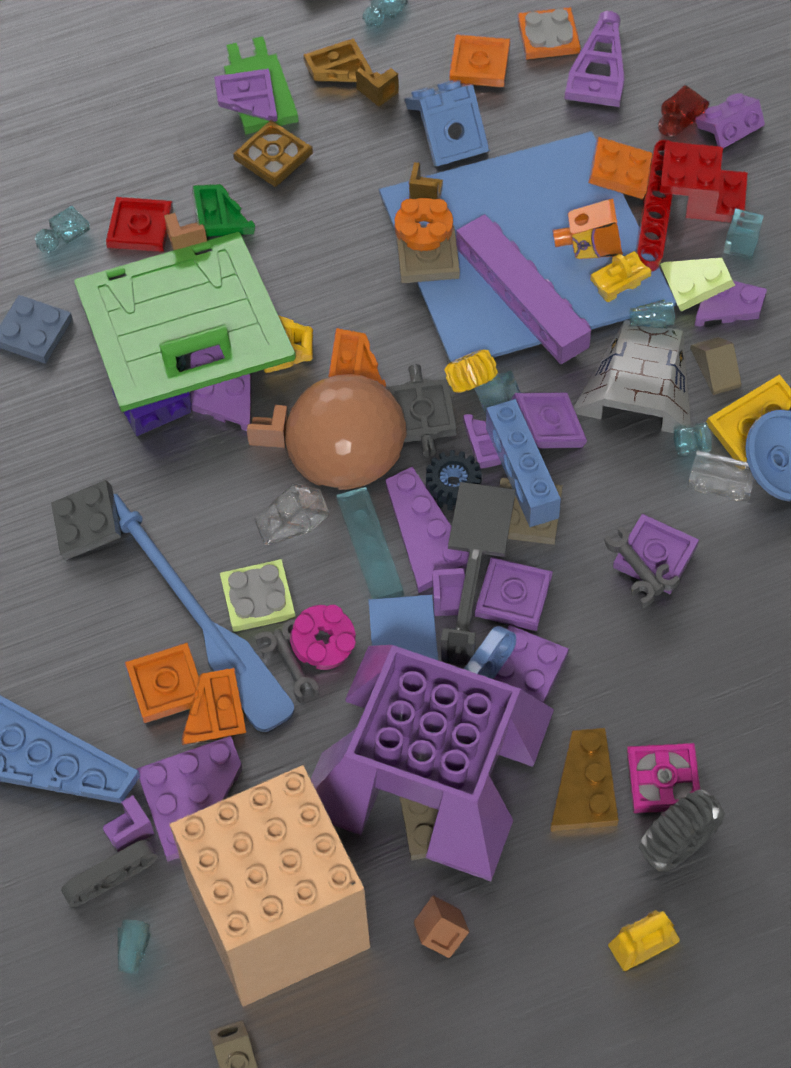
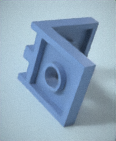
[405,80,489,166]

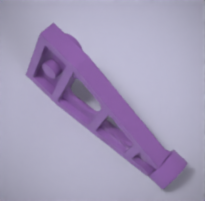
[565,11,624,107]

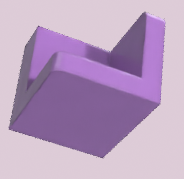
[432,568,465,616]
[103,795,154,853]

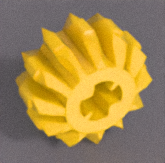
[444,349,498,393]

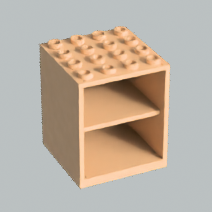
[169,765,370,1007]

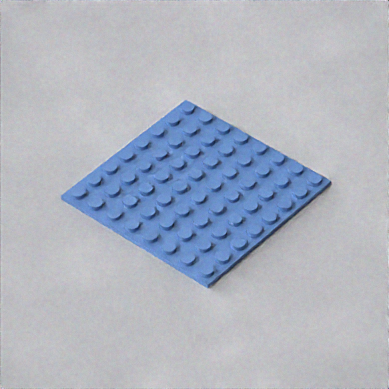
[379,131,676,362]

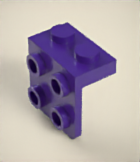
[112,388,191,437]

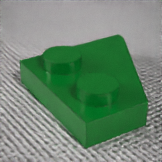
[192,184,255,237]

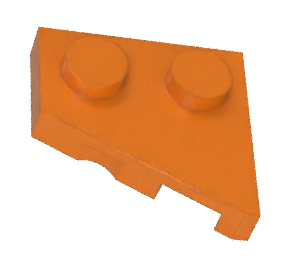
[328,328,386,388]

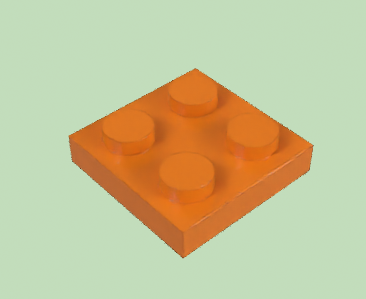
[449,35,510,87]
[588,137,652,199]
[125,643,199,723]

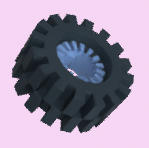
[426,450,482,511]

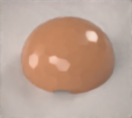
[285,374,407,490]

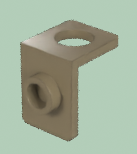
[209,1021,257,1068]

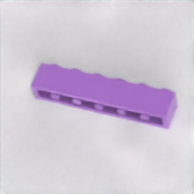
[456,214,591,365]

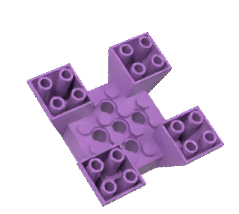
[310,645,554,881]

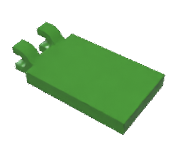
[224,36,299,135]

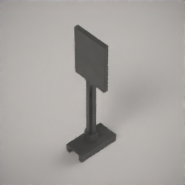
[441,482,516,665]

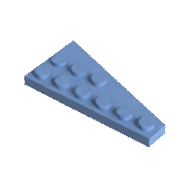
[0,695,140,803]

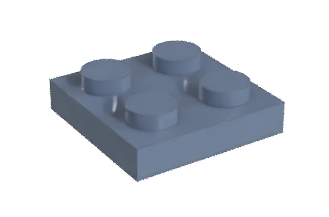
[0,295,73,364]

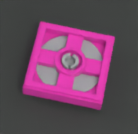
[627,743,700,813]

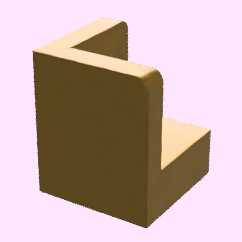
[356,68,399,107]
[409,162,443,199]

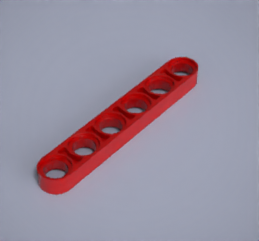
[635,140,673,272]

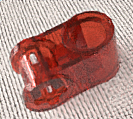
[658,85,709,137]

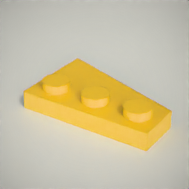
[706,374,791,470]

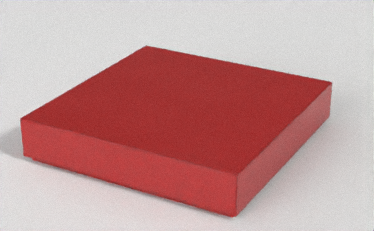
[106,197,173,252]

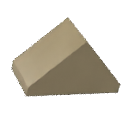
[690,337,742,395]

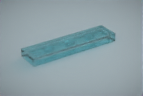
[337,487,404,599]

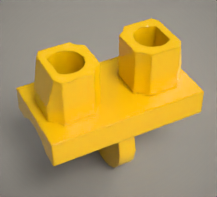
[590,251,652,302]

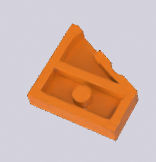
[181,668,246,745]

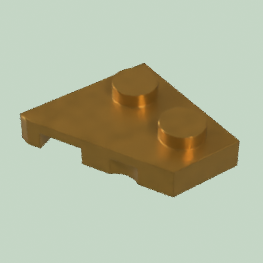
[303,38,374,82]

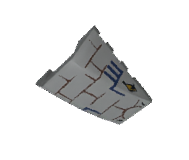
[573,320,692,437]

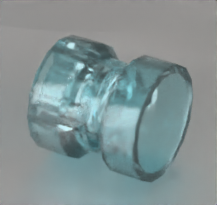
[674,422,712,457]

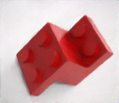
[660,141,748,224]

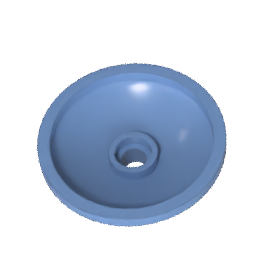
[746,410,791,501]

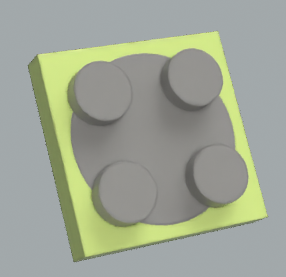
[220,559,296,632]

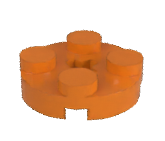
[395,198,453,251]

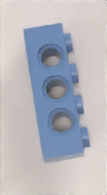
[486,399,561,527]

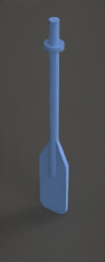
[113,494,294,732]

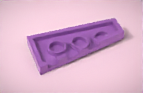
[385,467,469,593]

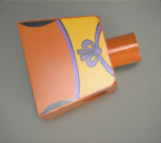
[553,199,623,259]

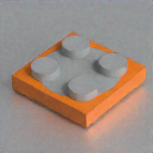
[518,7,580,60]

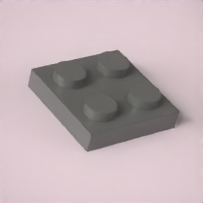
[51,480,121,560]

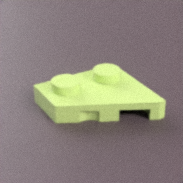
[660,258,735,312]

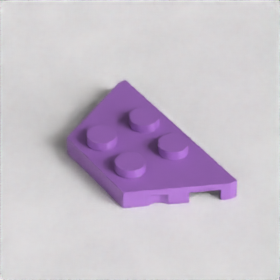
[190,345,251,431]

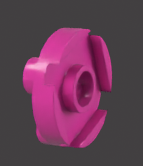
[290,605,356,670]

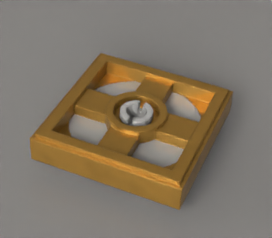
[233,120,313,187]

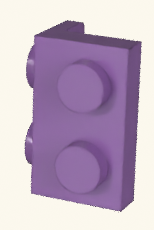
[695,93,765,149]

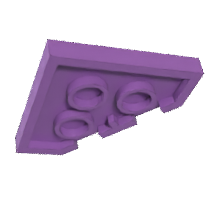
[136,736,242,862]

